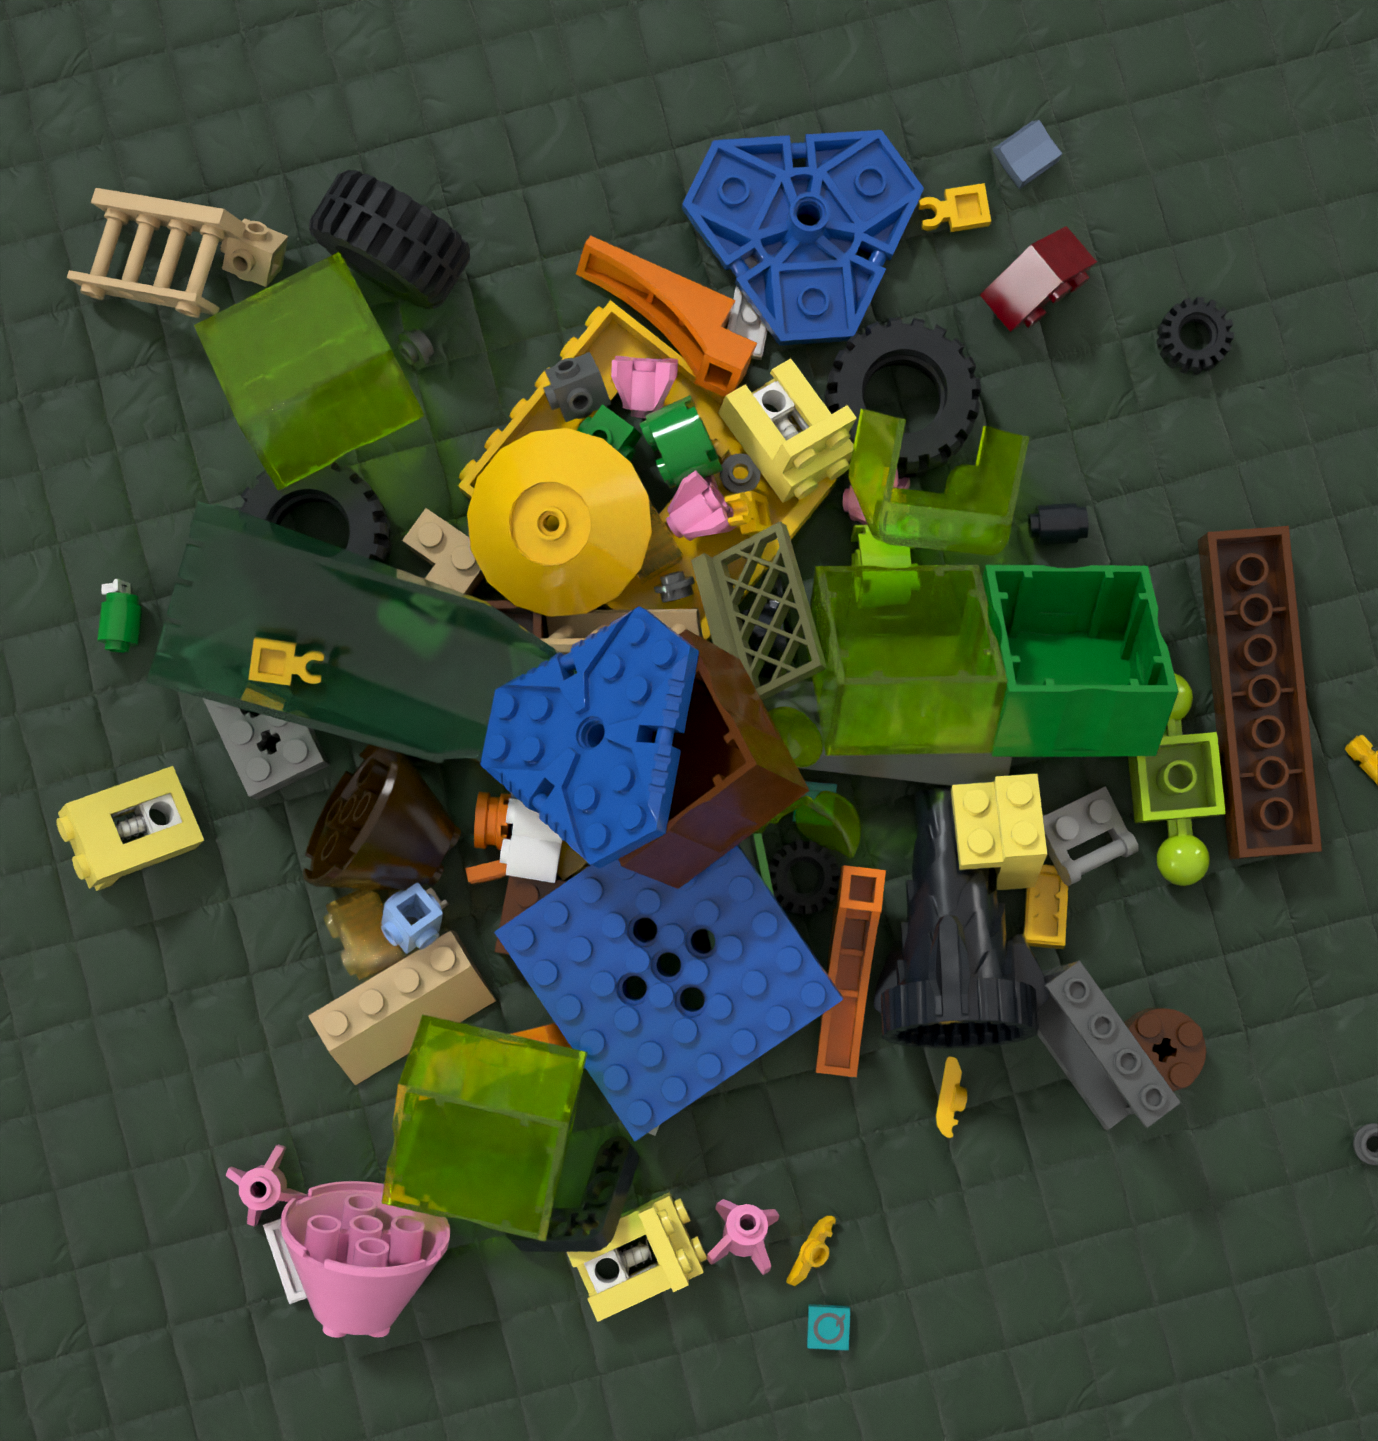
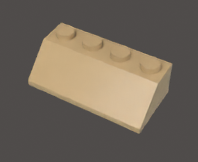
[308,930,496,1085]

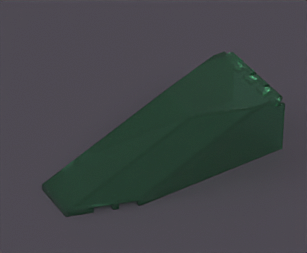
[146,502,577,763]

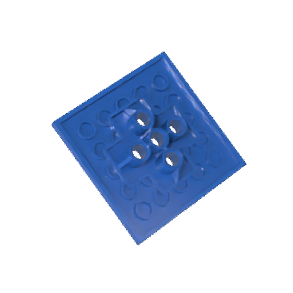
[494,844,844,1141]

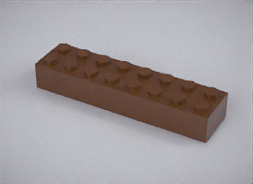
[1198,526,1322,860]

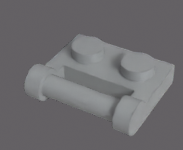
[1043,786,1138,886]

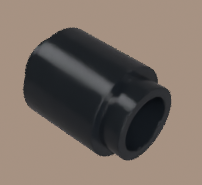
[1028,503,1089,545]

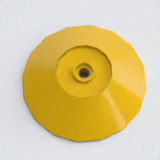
[467,428,652,617]

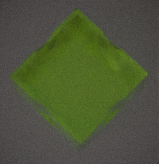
[194,251,425,491]
[807,565,1008,756]
[382,1014,588,1241]

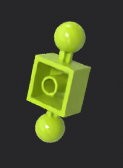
[1128,673,1226,886]

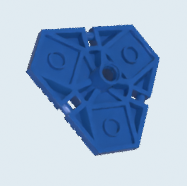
[682,130,924,346]
[480,606,699,868]

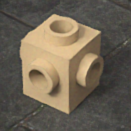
[221,218,288,287]

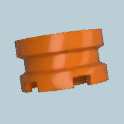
[474,792,512,850]

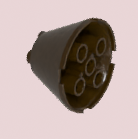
[303,736,461,891]

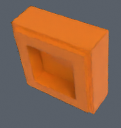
[465,860,509,885]

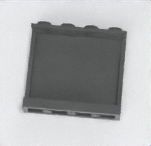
[1037,961,1181,1130]

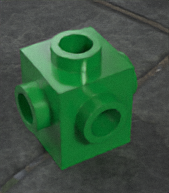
[577,404,642,461]

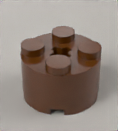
[1124,1007,1206,1091]

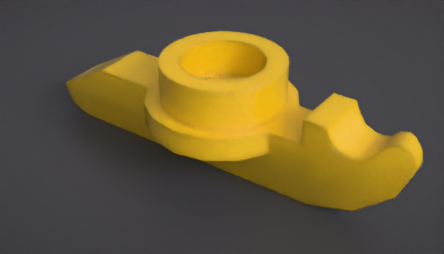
[936,1056,967,1138]
[786,1216,836,1286]

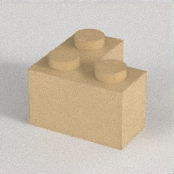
[402,508,485,625]

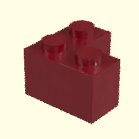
[980,226,1097,332]

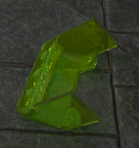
[849,409,1029,555]

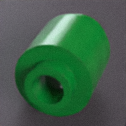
[97,592,142,653]

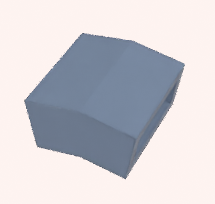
[992,120,1062,189]

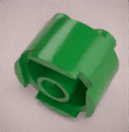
[639,395,724,489]

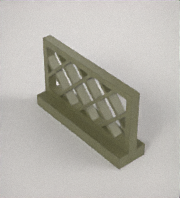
[691,521,827,702]

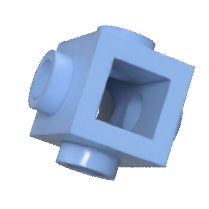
[381,882,443,954]

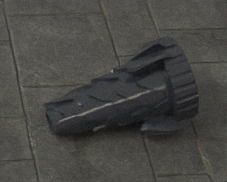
[874,787,1049,1049]

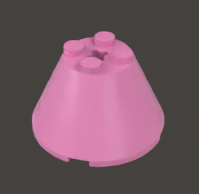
[280,1181,450,1338]

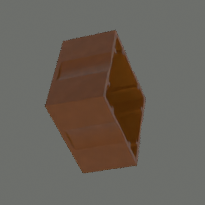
[618,629,810,889]

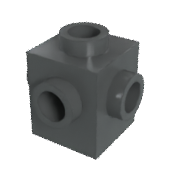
[543,352,611,422]

